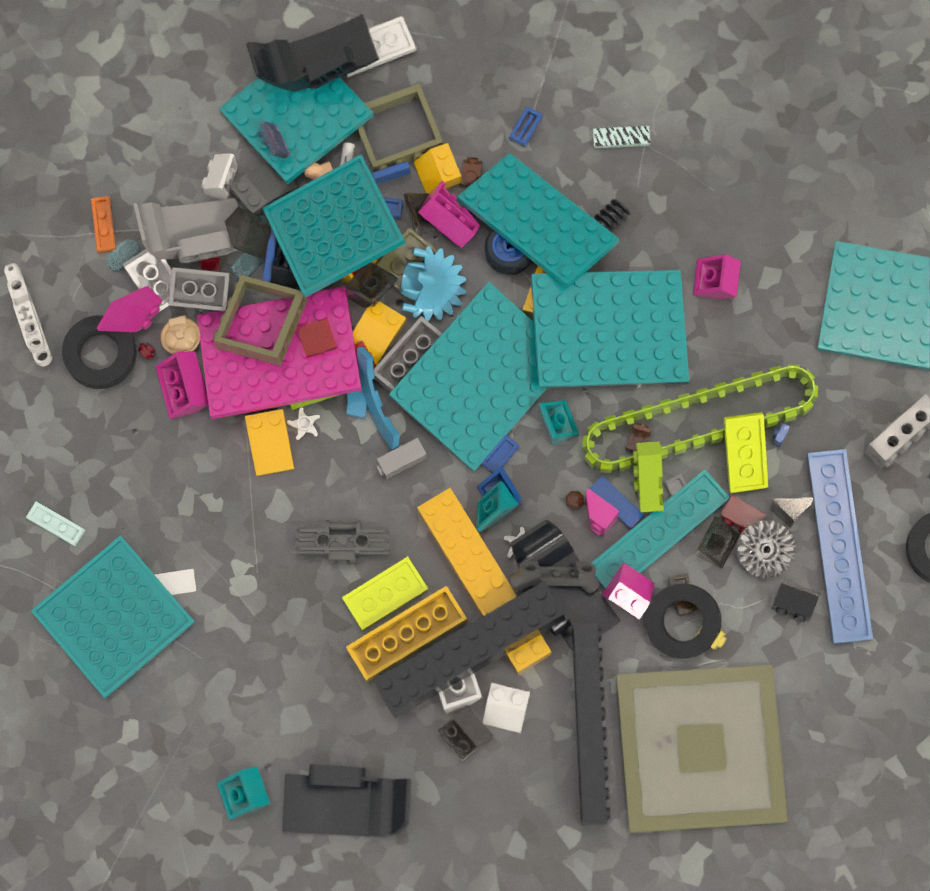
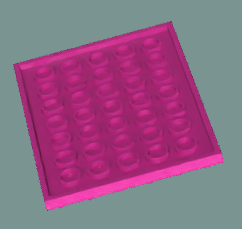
[197,286,362,419]

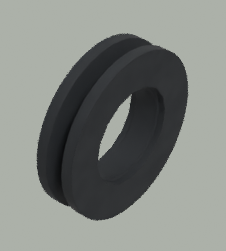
[62,315,136,389]
[906,513,930,583]
[645,584,722,659]

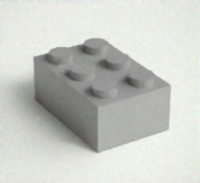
[169,267,231,311]

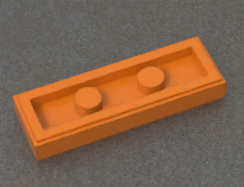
[91,196,116,253]

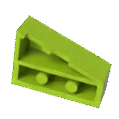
[633,441,664,512]

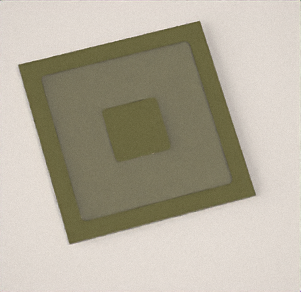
[616,665,788,833]

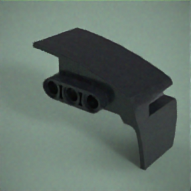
[246,14,380,92]
[510,520,621,651]
[282,764,411,837]

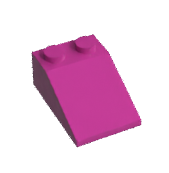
[97,286,163,332]

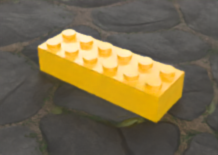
[346,586,467,683]

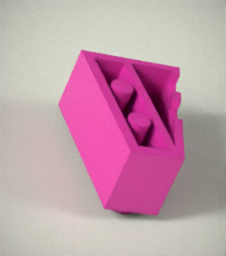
[418,180,480,248]

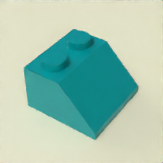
[217,767,270,820]

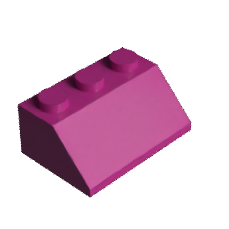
[155,352,209,419]

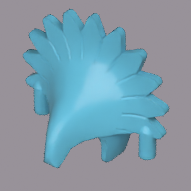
[400,246,466,321]

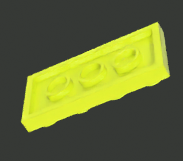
[724,412,768,493]
[342,557,429,631]

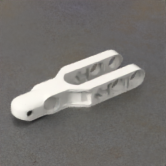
[4,263,52,367]

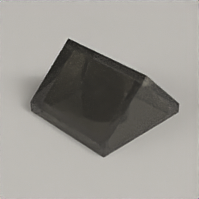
[404,193,438,236]
[770,498,813,528]
[695,516,739,568]

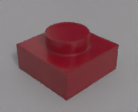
[201,256,220,272]

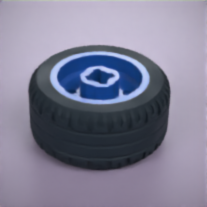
[485,229,532,275]

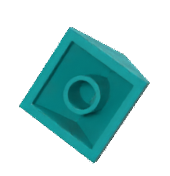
[538,400,580,446]
[476,481,519,532]

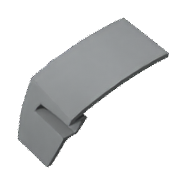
[133,197,248,263]

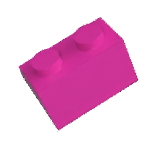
[693,254,741,299]
[585,488,619,537]
[602,562,655,619]

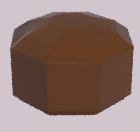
[566,491,584,510]

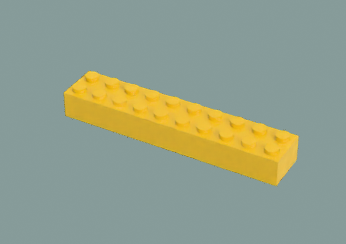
[417,488,551,675]

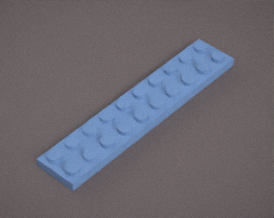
[807,449,873,644]

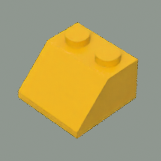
[414,143,461,196]

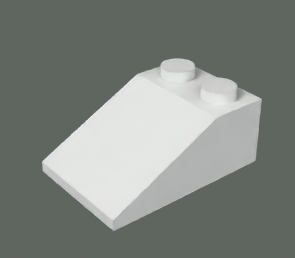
[122,249,172,312]

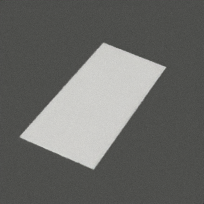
[155,569,196,595]

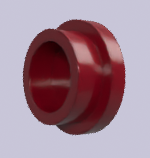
[138,342,156,360]

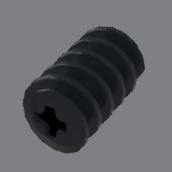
[594,199,630,230]

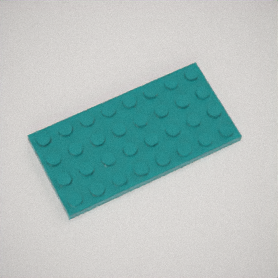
[457,153,619,288]

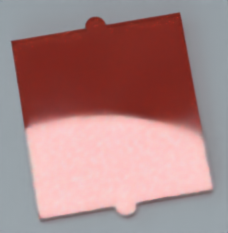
[298,318,337,358]

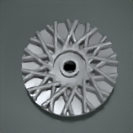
[737,520,796,579]

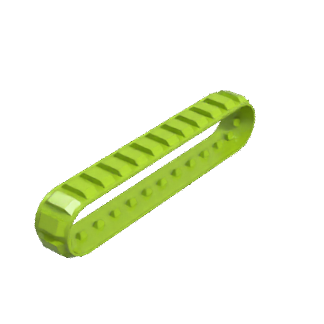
[582,364,818,473]

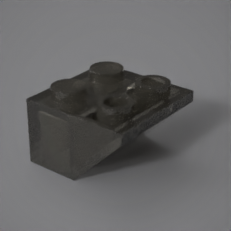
[437,705,493,761]

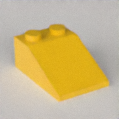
[353,298,406,369]
[245,409,294,476]

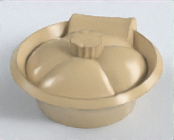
[161,315,200,354]

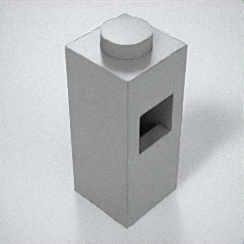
[376,438,427,480]

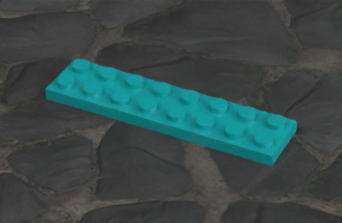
[592,469,730,589]

